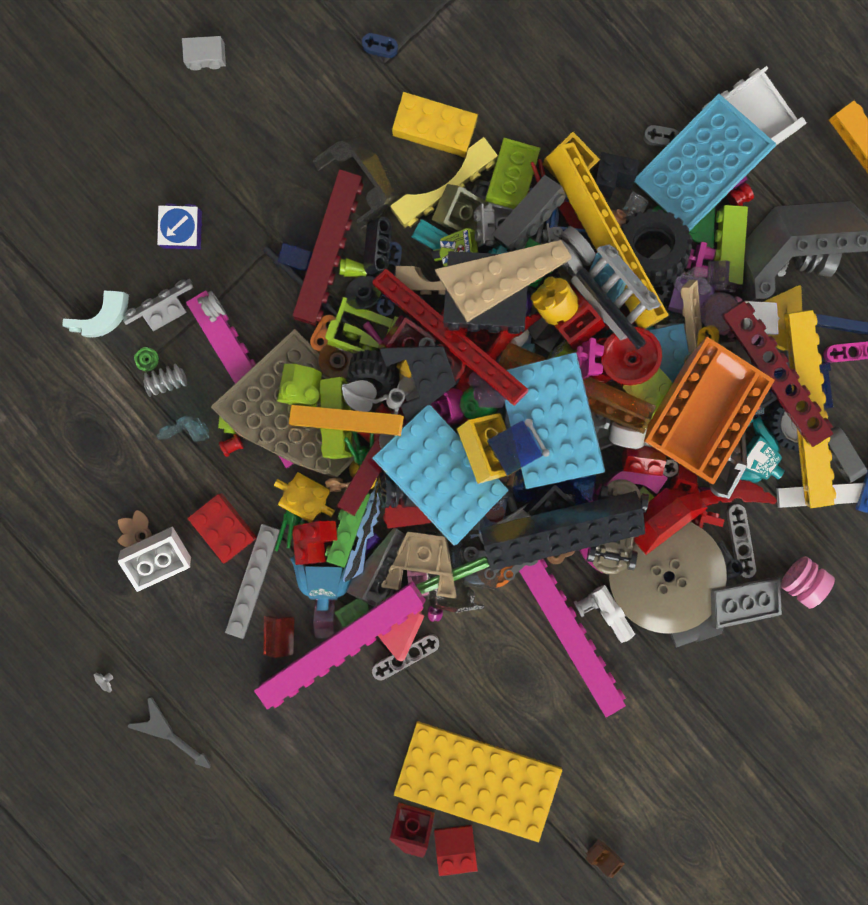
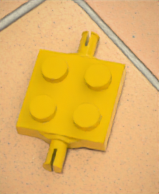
[274,472,335,523]

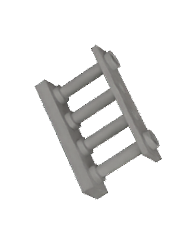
[570,245,661,340]

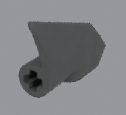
[670,615,724,648]

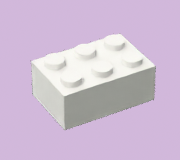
[118,527,191,592]

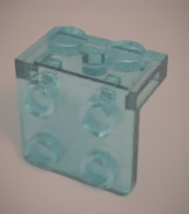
[156,416,209,441]

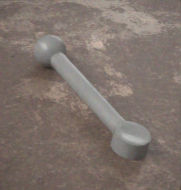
[524,419,550,457]

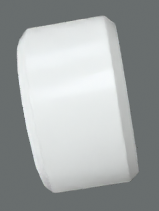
[609,421,652,449]

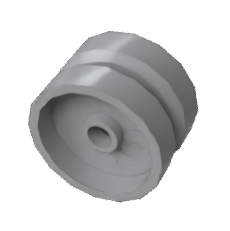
[552,226,596,277]

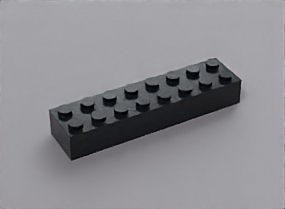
[480,491,645,571]

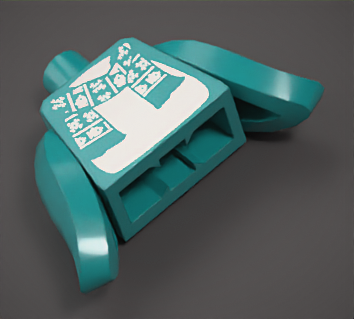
[740,416,785,483]

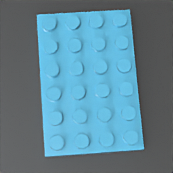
[634,94,776,231]
[504,352,605,489]
[372,405,508,545]

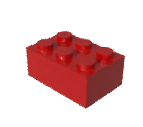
[187,493,257,564]

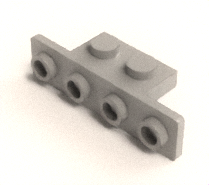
[123,279,193,331]

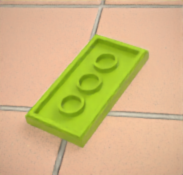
[485,138,540,209]

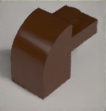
[585,839,626,878]

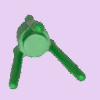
[344,431,374,465]
[274,510,305,551]

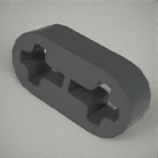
[643,125,680,148]

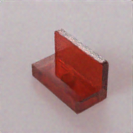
[263,616,294,658]

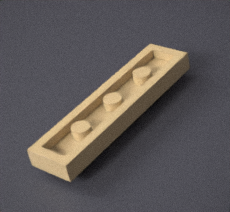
[681,280,702,356]

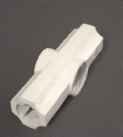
[591,585,635,643]

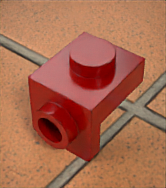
[692,511,724,528]

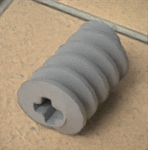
[143,364,187,397]

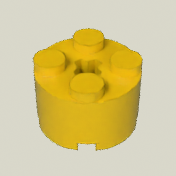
[531,277,579,325]

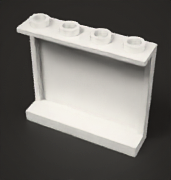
[702,66,806,145]

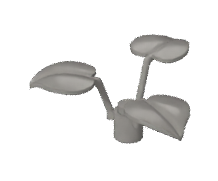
[342,375,419,449]

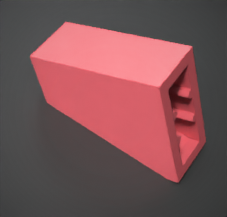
[378,609,424,661]

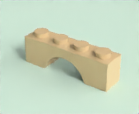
[396,266,446,295]

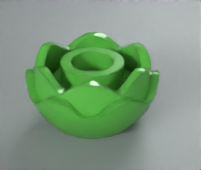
[134,347,159,371]

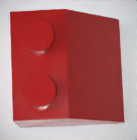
[434,825,478,876]

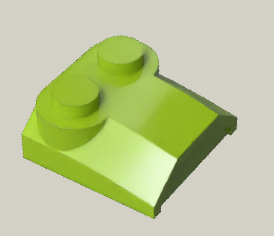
[277,364,322,407]

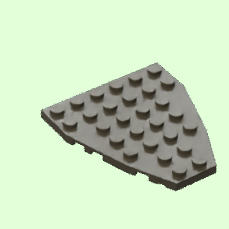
[211,329,362,478]

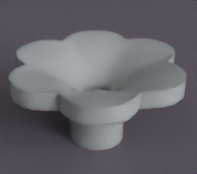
[94,673,113,693]

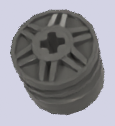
[794,253,842,277]

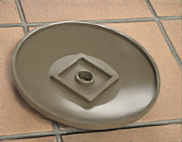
[609,522,727,633]

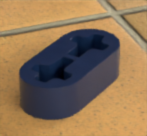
[362,33,398,58]

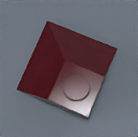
[389,802,435,858]

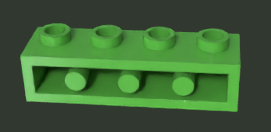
[325,493,371,568]

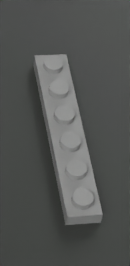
[225,524,280,639]

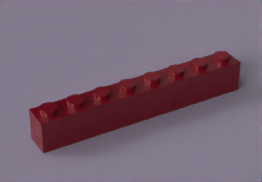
[293,169,364,326]

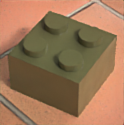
[432,184,488,233]

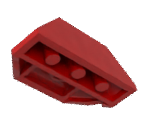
[634,488,708,555]

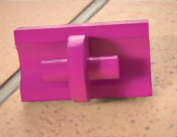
[686,242,716,278]
[574,338,604,379]

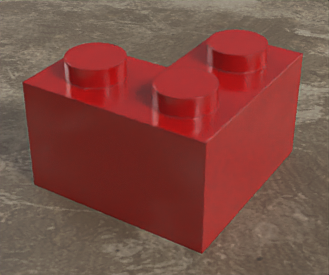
[293,521,337,565]

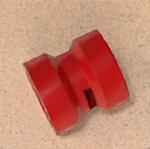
[727,183,754,206]

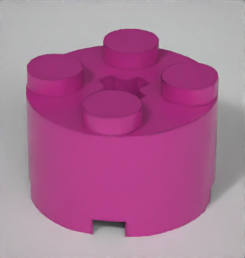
[430,387,466,426]

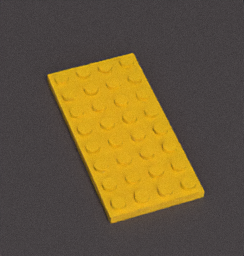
[393,721,562,842]

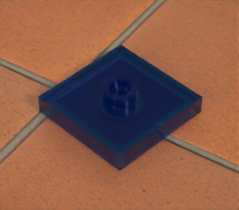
[487,420,543,476]

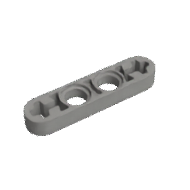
[726,504,756,578]
[372,634,439,680]

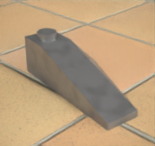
[346,528,406,607]

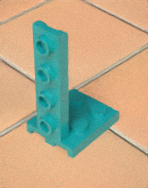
[411,219,507,254]

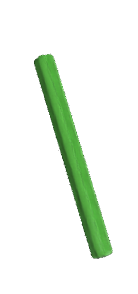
[382,556,489,601]

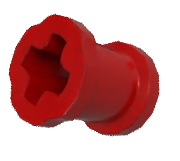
[219,434,244,457]

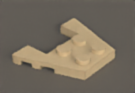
[382,532,456,598]

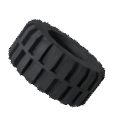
[620,209,692,288]

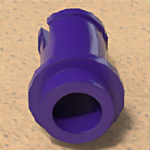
[359,531,381,556]

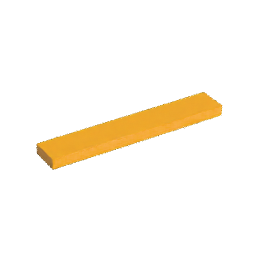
[289,405,404,436]

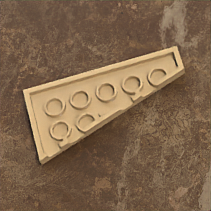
[435,240,572,322]

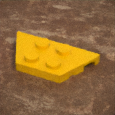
[764,286,802,351]

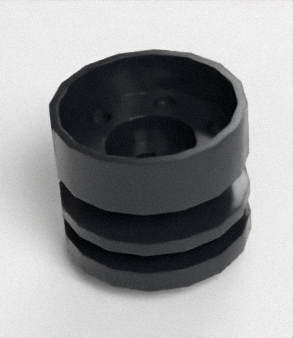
[377,469,417,508]

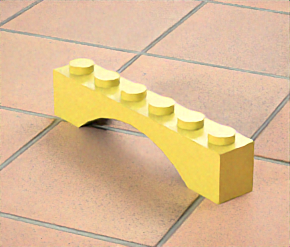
[391,137,498,228]

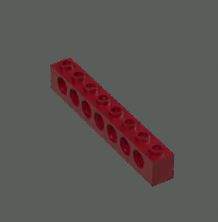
[721,301,833,447]

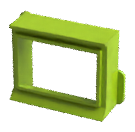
[325,297,398,354]

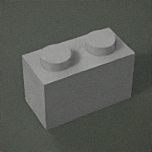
[182,36,226,70]

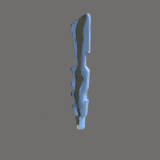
[343,481,380,582]

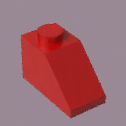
[669,464,698,492]

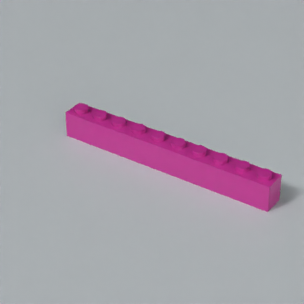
[186,290,294,468]
[519,559,626,717]
[254,581,426,709]

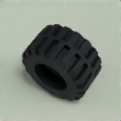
[347,350,398,396]

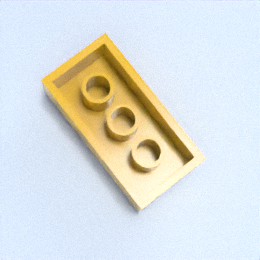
[392,92,478,158]

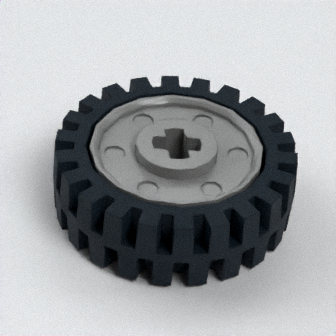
[767,402,829,451]

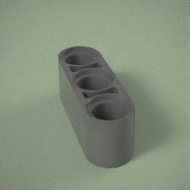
[828,426,867,483]

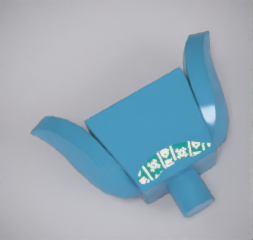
[290,556,360,611]

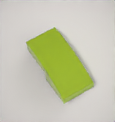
[343,323,379,351]

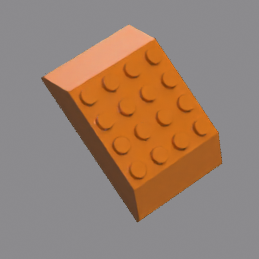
[644,337,775,484]

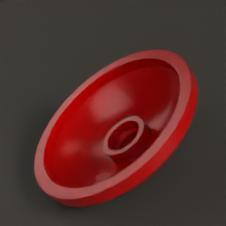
[601,327,662,385]

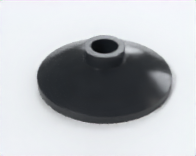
[345,276,382,309]

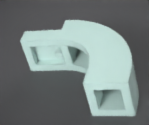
[63,291,129,337]

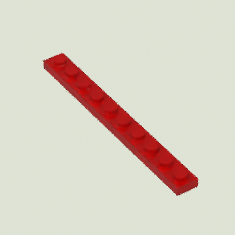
[372,269,528,406]

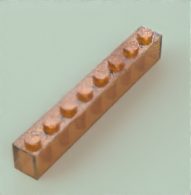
[499,342,656,434]

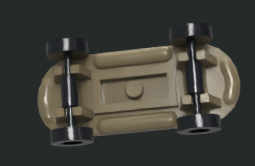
[587,479,649,574]

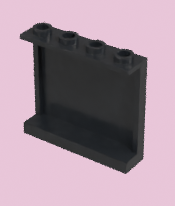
[443,251,527,334]

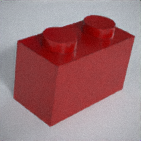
[622,445,666,476]

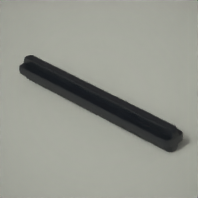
[576,268,646,349]

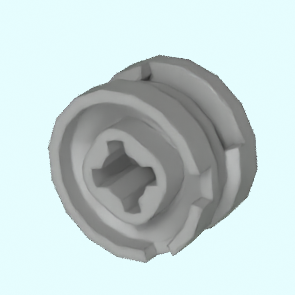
[197,291,226,322]

